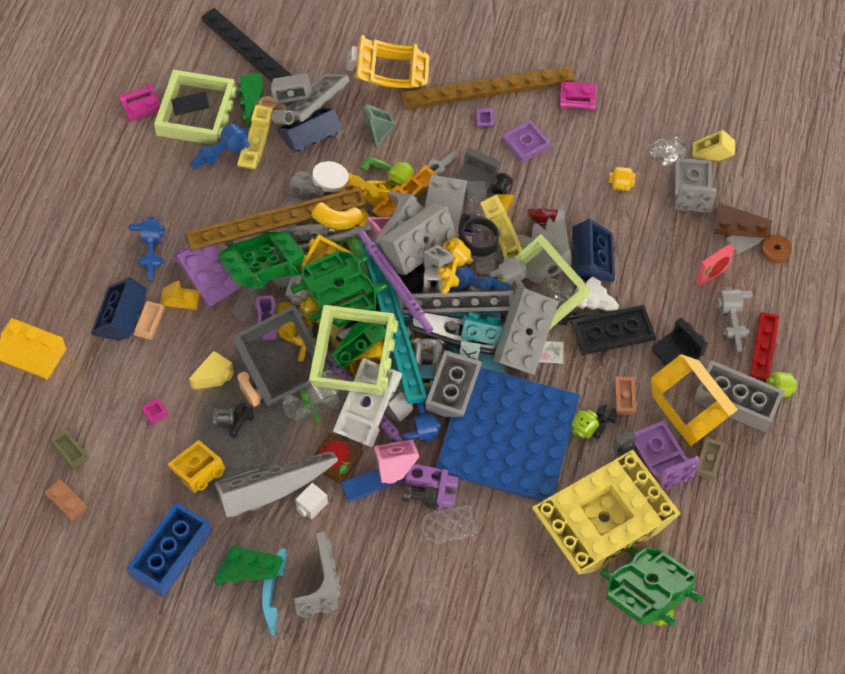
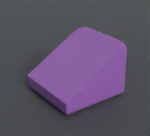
[475,108,494,127]

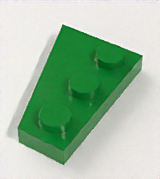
[213,545,284,585]

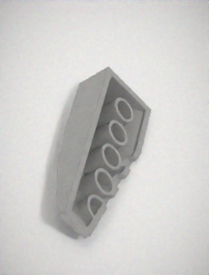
[214,451,338,517]

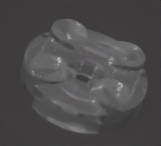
[650,137,686,165]

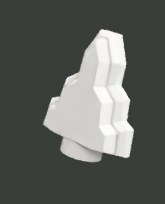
[574,277,619,312]

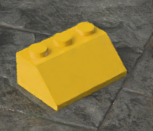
[0,318,66,380]

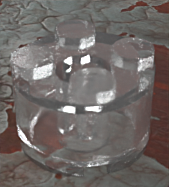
[305,370,349,415]

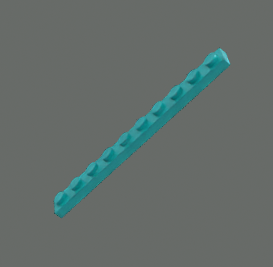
[360,238,427,404]

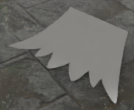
[489,201,572,284]

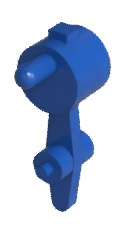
[190,124,250,168]
[128,217,165,281]
[450,266,509,292]
[403,387,440,443]

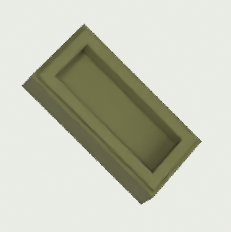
[50,429,89,470]

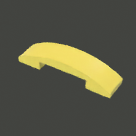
[237,105,273,170]
[480,195,523,258]

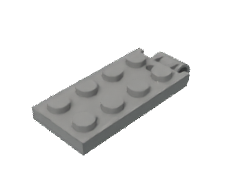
[272,74,350,125]

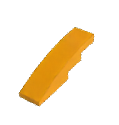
[372,165,438,217]

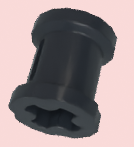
[491,173,513,195]

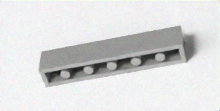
[398,290,515,314]

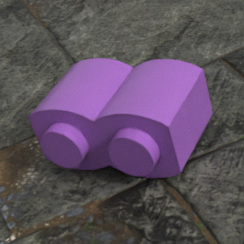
[256,295,278,341]

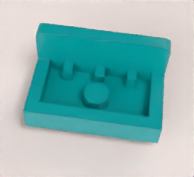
[461,312,503,345]

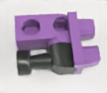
[402,464,459,511]

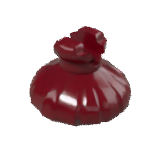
[527,208,558,227]

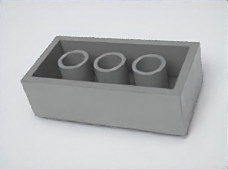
[379,203,458,275]
[492,288,559,375]
[693,360,784,433]

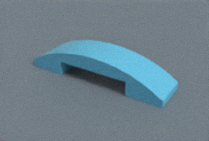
[262,549,287,635]

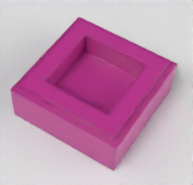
[141,398,168,425]

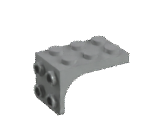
[674,158,716,212]
[375,192,425,250]
[294,532,341,618]

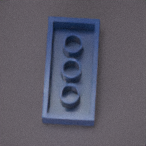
[127,502,212,598]

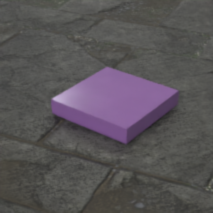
[501,120,551,163]

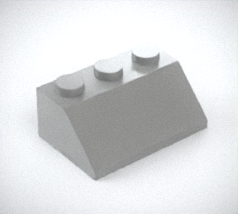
[426,350,482,417]

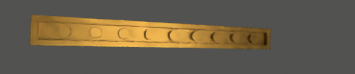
[401,66,575,110]
[185,187,366,252]

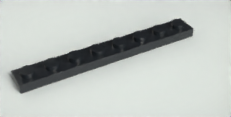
[201,8,293,82]

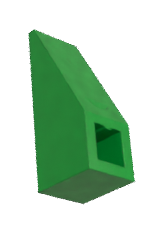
[237,73,264,128]
[331,321,386,369]

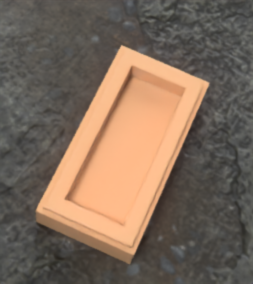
[134,301,165,340]

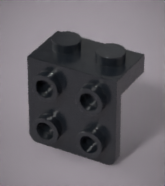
[651,317,708,366]

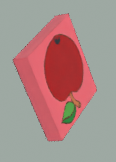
[696,244,735,287]

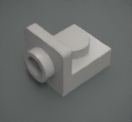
[424,245,453,269]

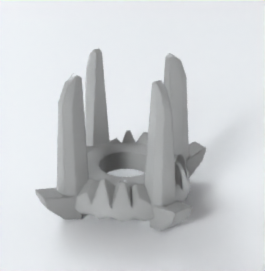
[412,338,444,376]

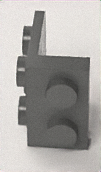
[454,148,501,199]

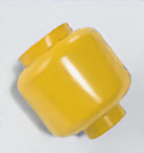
[609,167,635,191]

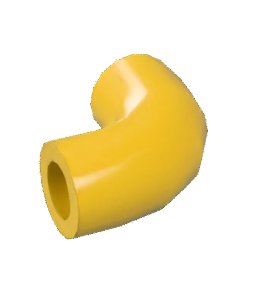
[311,202,363,230]

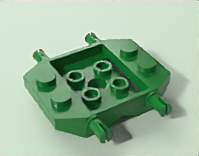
[218,231,305,290]
[290,250,387,328]
[600,547,704,627]

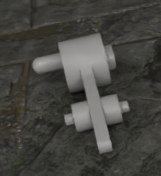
[489,256,539,294]
[716,286,753,352]

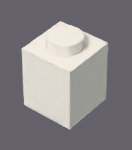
[296,483,328,520]

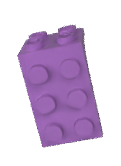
[172,246,241,308]
[634,420,700,490]

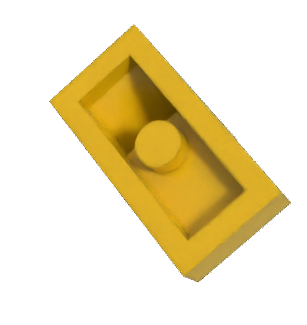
[363,180,394,207]
[159,281,200,310]

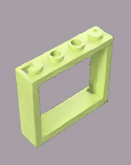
[154,70,238,145]
[495,234,592,329]
[309,305,398,395]

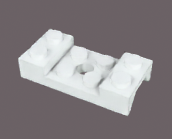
[333,358,402,447]

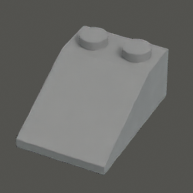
[425,175,467,234]

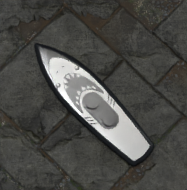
[409,312,497,355]

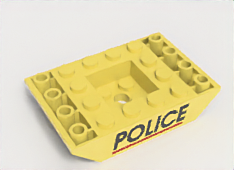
[532,450,680,575]

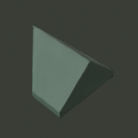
[364,104,396,148]

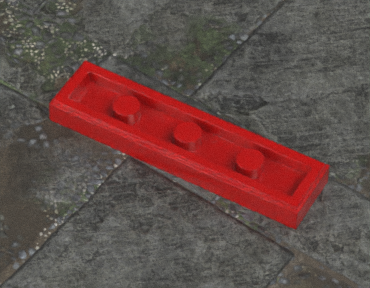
[749,312,780,383]

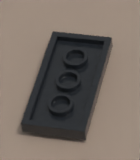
[571,305,656,356]

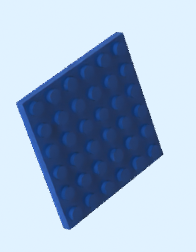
[436,367,580,502]

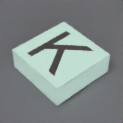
[459,341,481,361]

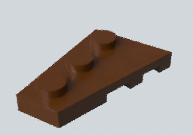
[714,202,772,239]

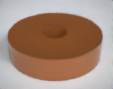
[761,235,792,263]

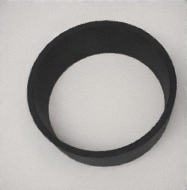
[458,217,499,257]

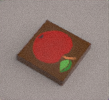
[313,432,363,484]

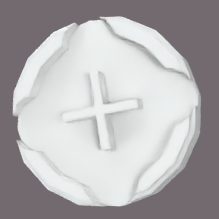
[312,161,348,192]

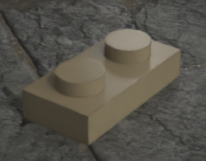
[695,437,725,480]

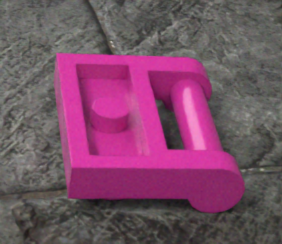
[560,82,596,111]
[118,83,161,122]

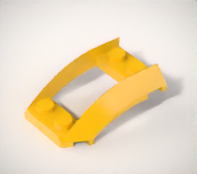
[353,35,430,88]
[651,354,738,446]

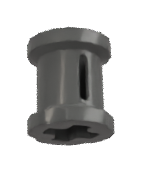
[213,407,234,425]

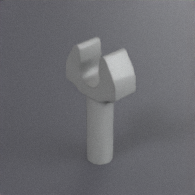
[428,151,458,176]

